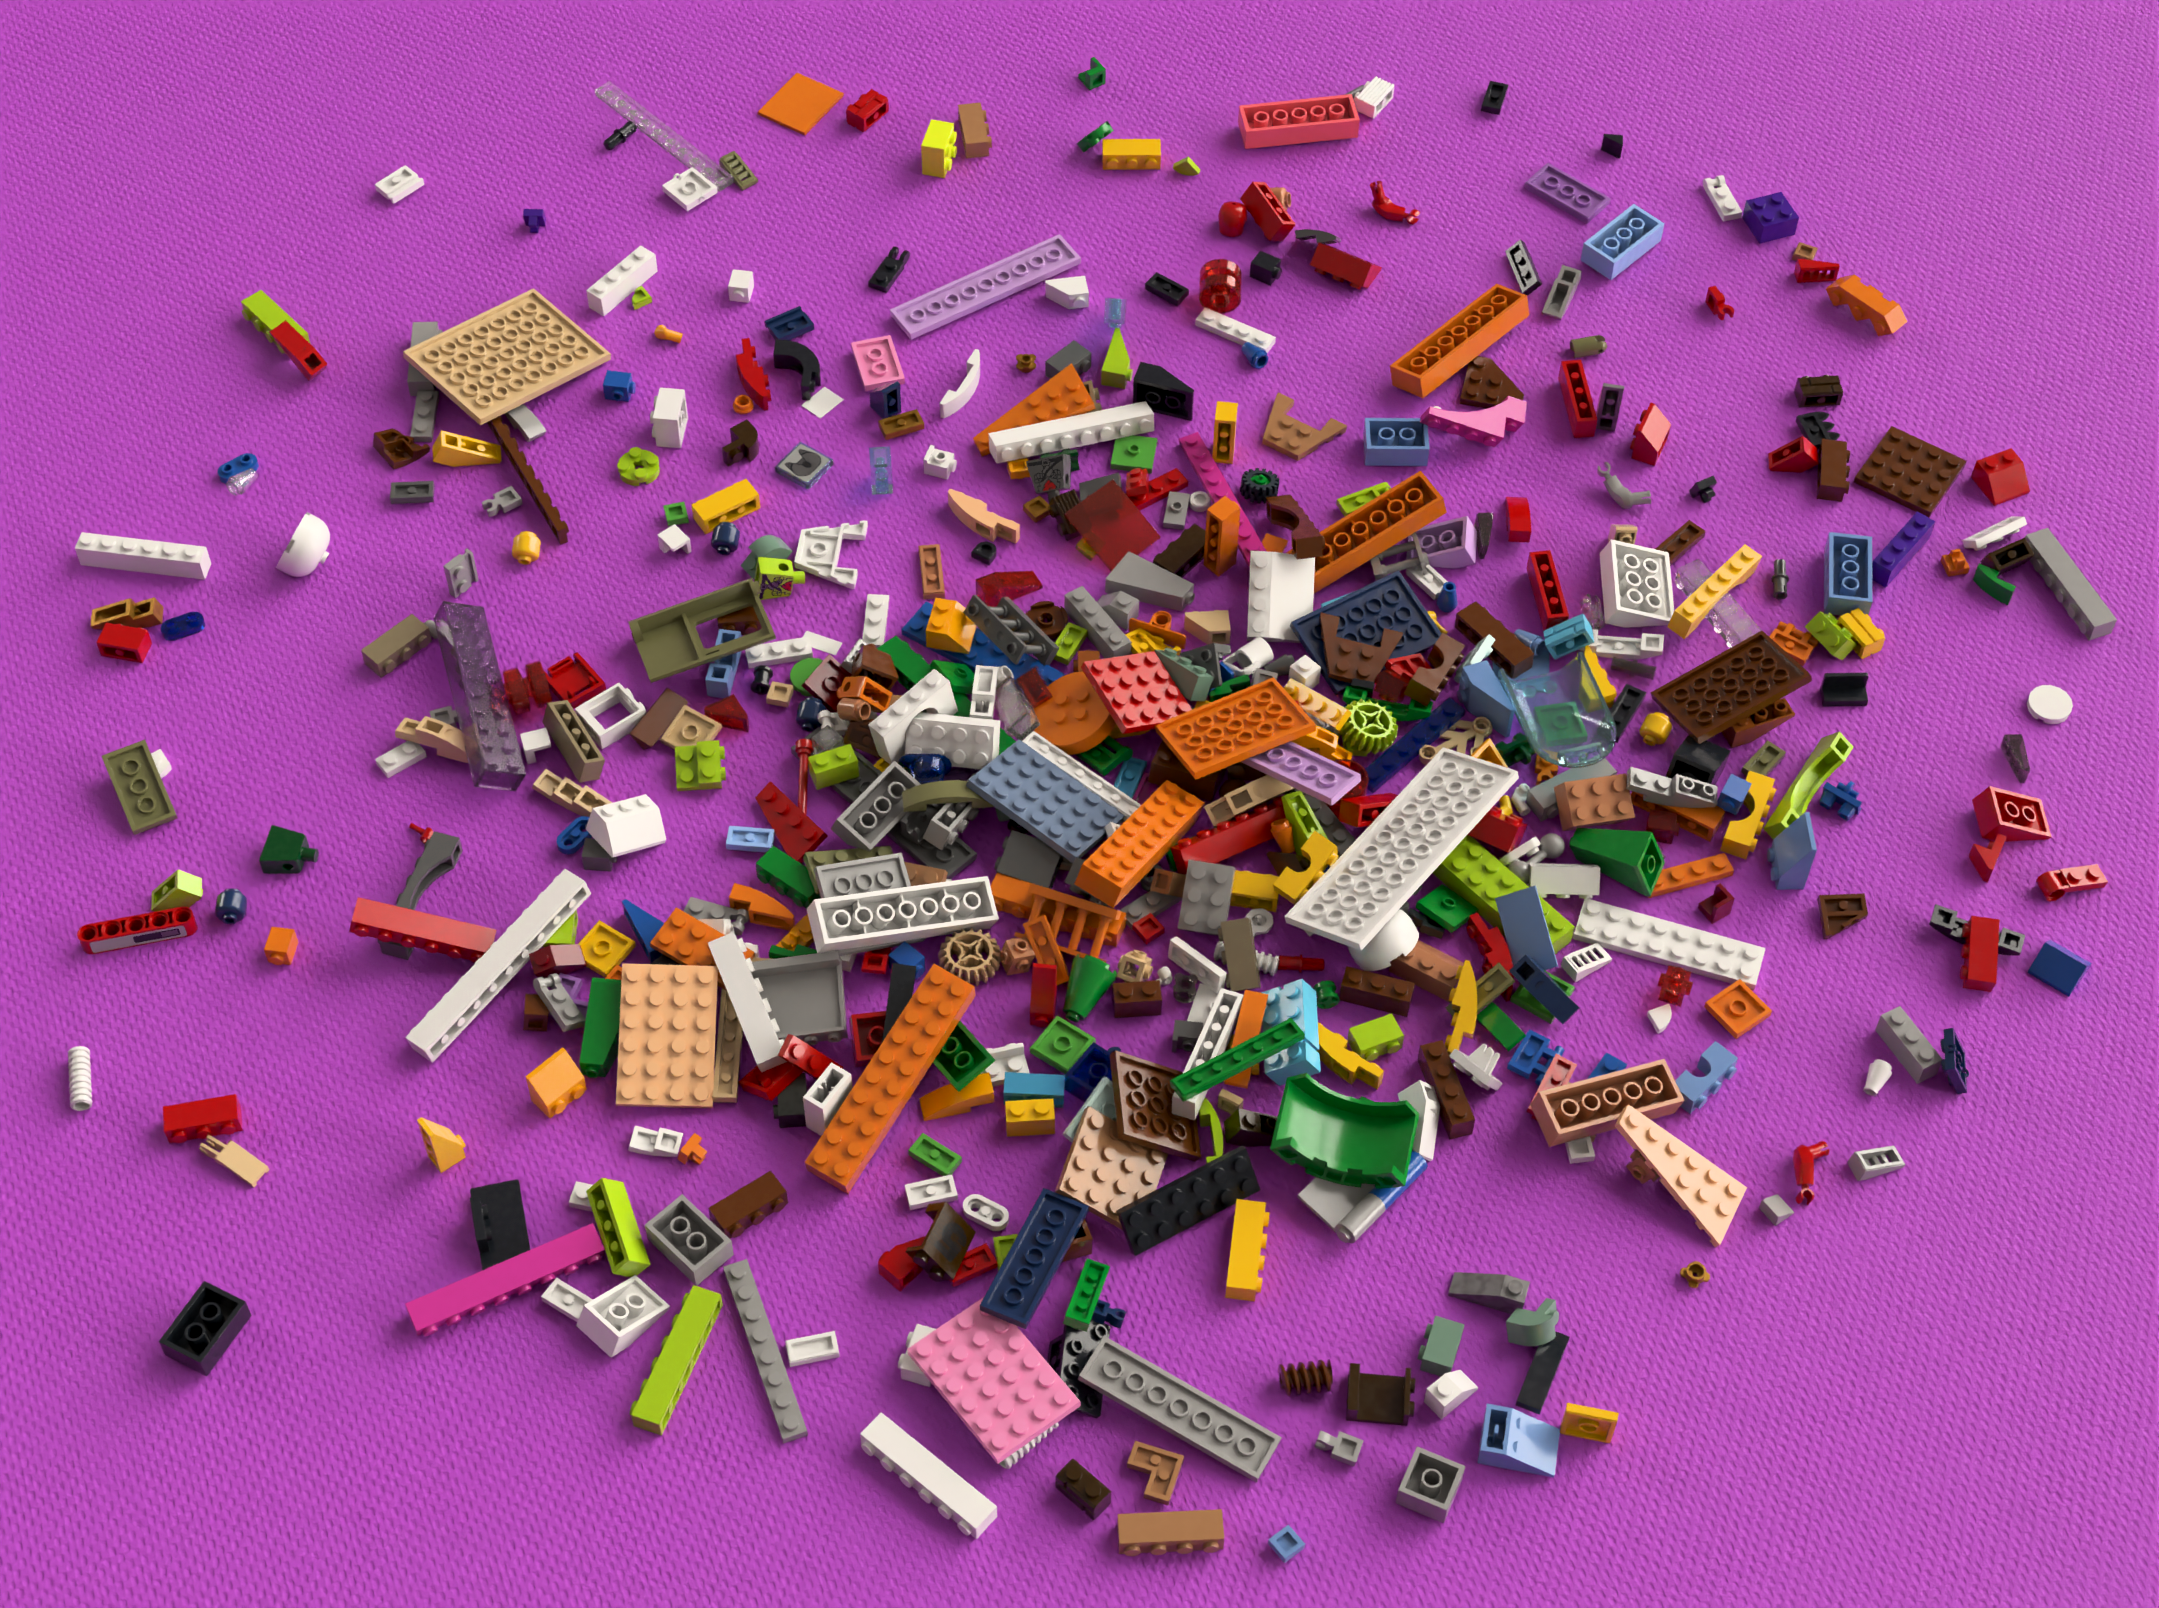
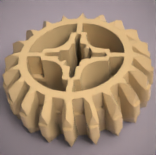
[938,927,1001,987]

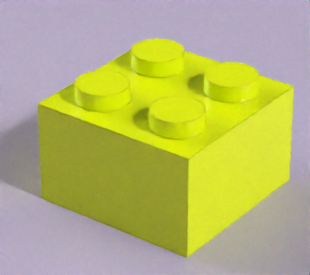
[921,119,957,178]

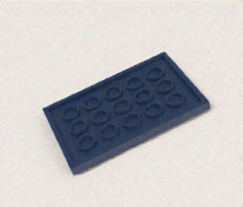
[1290,570,1442,695]

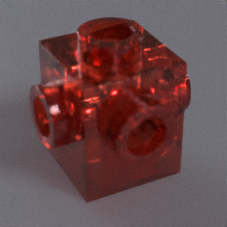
[1657,965,1693,1007]

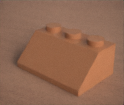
[1389,940,1473,1003]

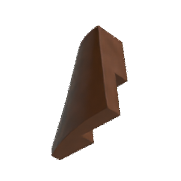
[373,428,430,469]

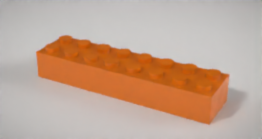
[1390,283,1529,398]
[1286,471,1447,594]
[1074,780,1205,908]

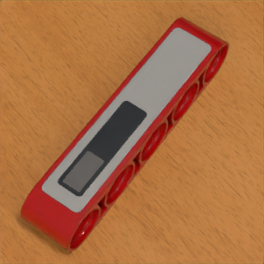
[77,907,198,954]

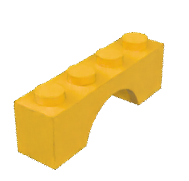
[1720,771,1776,859]

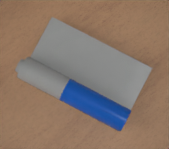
[1297,1151,1428,1243]

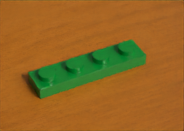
[1063,1258,1110,1332]

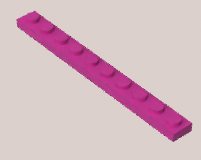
[1179,432,1266,568]

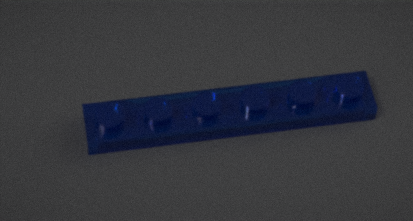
[1359,697,1466,793]

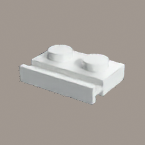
[375,165,424,204]

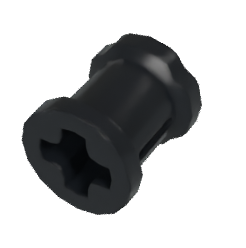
[750,665,773,695]

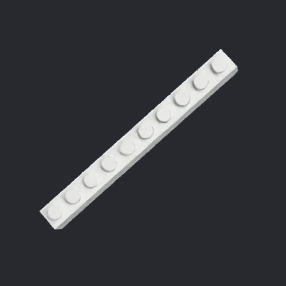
[405,869,591,1063]

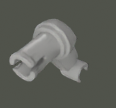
[1597,462,1651,509]

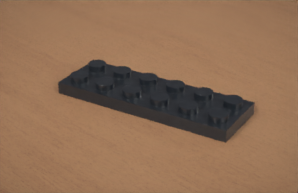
[1116,1146,1260,1256]

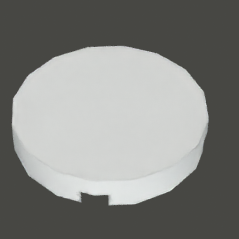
[2027,685,2073,724]

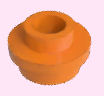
[733,395,754,414]

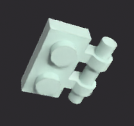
[1454,634,1495,683]

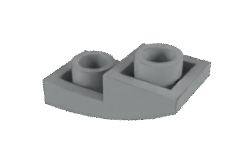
[504,404,546,442]

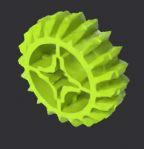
[1340,699,1398,754]

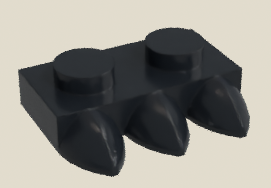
[1796,412,1840,450]

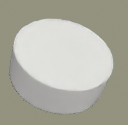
[1189,491,1210,512]

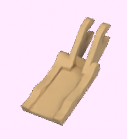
[199,1135,269,1188]

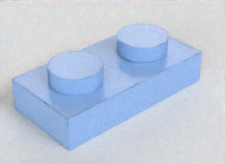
[726,826,775,852]

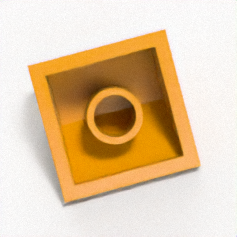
[926,598,977,654]
[525,1047,587,1119]

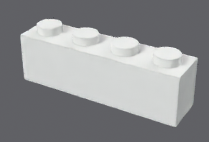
[586,245,658,316]

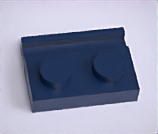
[765,306,814,340]

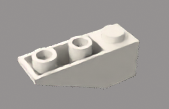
[1398,1080,1440,1161]

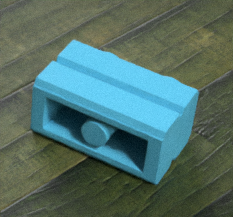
[1543,614,1594,659]

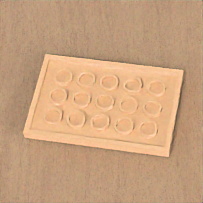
[616,963,718,1108]

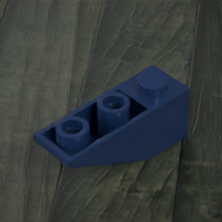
[1509,954,1580,1024]

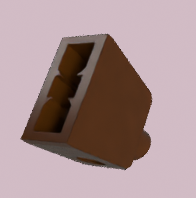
[851,644,898,691]

